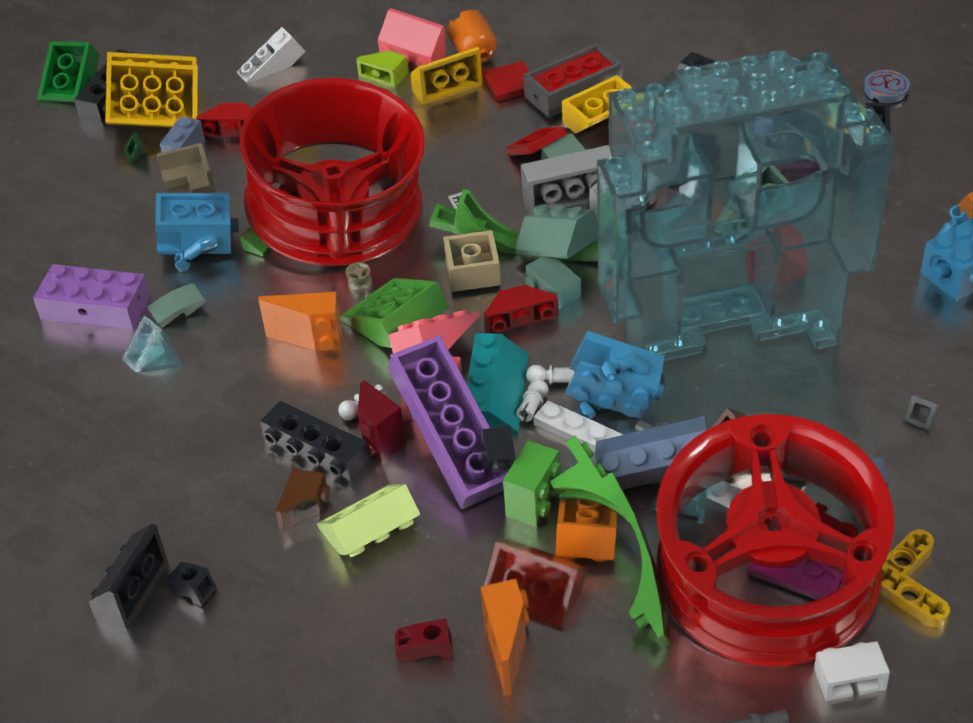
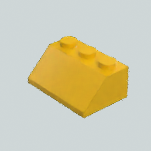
[410,47,483,105]
[562,75,644,134]

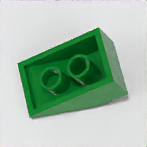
[37,41,100,103]

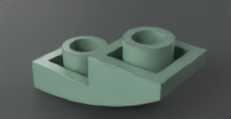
[147,283,207,328]

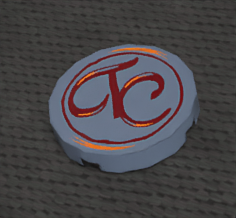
[864,70,910,103]

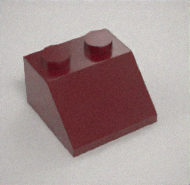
[358,380,406,462]

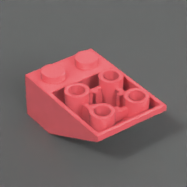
[389,309,480,354]

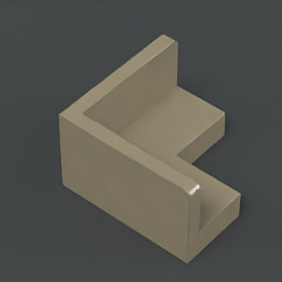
[157,143,215,193]

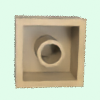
[443,230,501,292]

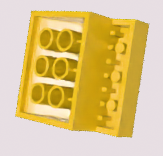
[105,52,198,128]

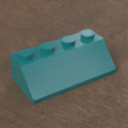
[467,333,529,435]

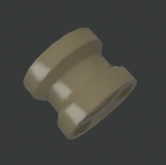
[346,262,372,294]

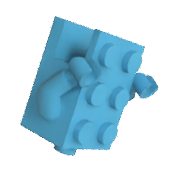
[156,193,239,272]
[921,205,973,301]
[564,331,664,420]

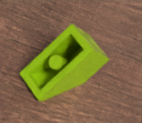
[356,51,409,88]

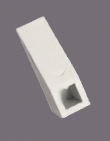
[237,27,306,84]

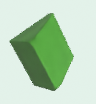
[241,226,270,256]

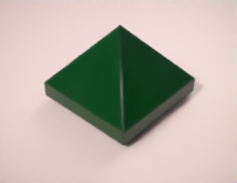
[124,132,147,163]

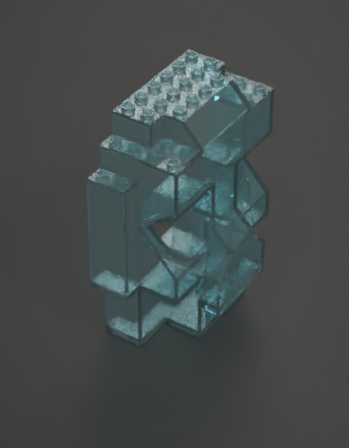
[597,50,895,382]

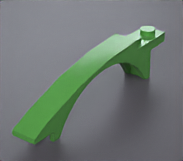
[429,189,628,262]
[550,436,671,647]

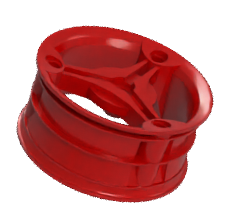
[240,78,425,266]
[656,414,894,668]

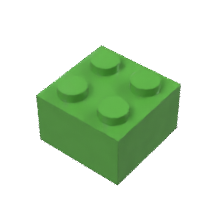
[503,440,562,527]

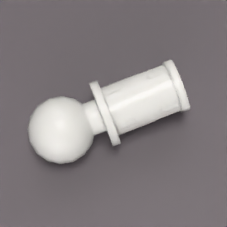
[526,364,575,385]
[516,380,549,422]
[338,384,387,421]

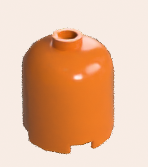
[446,10,497,64]

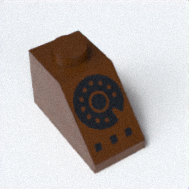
[275,469,330,530]

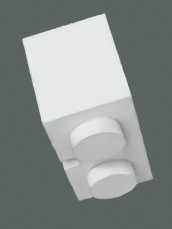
[814,641,890,701]

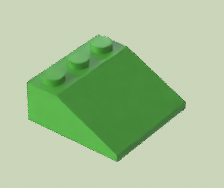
[340,278,449,348]

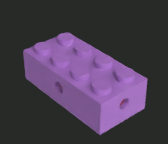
[33,264,151,330]

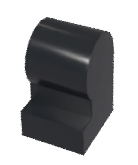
[165,562,217,606]

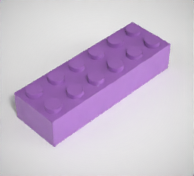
[388,335,510,510]

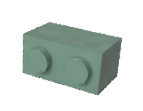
[525,256,581,309]

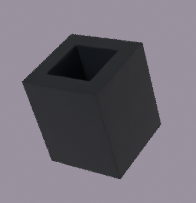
[479,427,516,473]

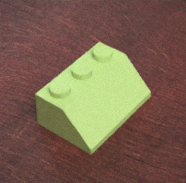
[316,484,421,557]

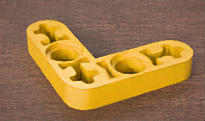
[880,529,950,628]

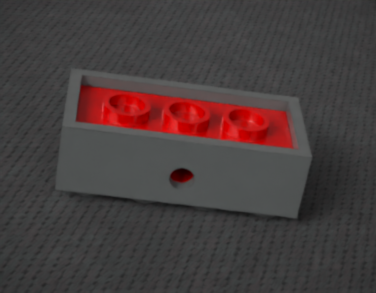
[523,43,623,118]

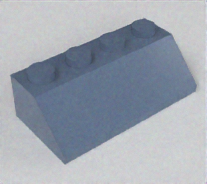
[595,416,707,490]

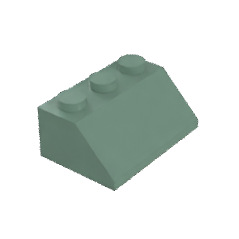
[515,204,601,259]

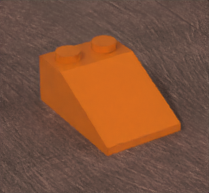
[258,291,342,351]
[555,497,617,562]
[480,579,530,697]

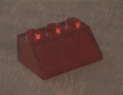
[480,539,588,627]

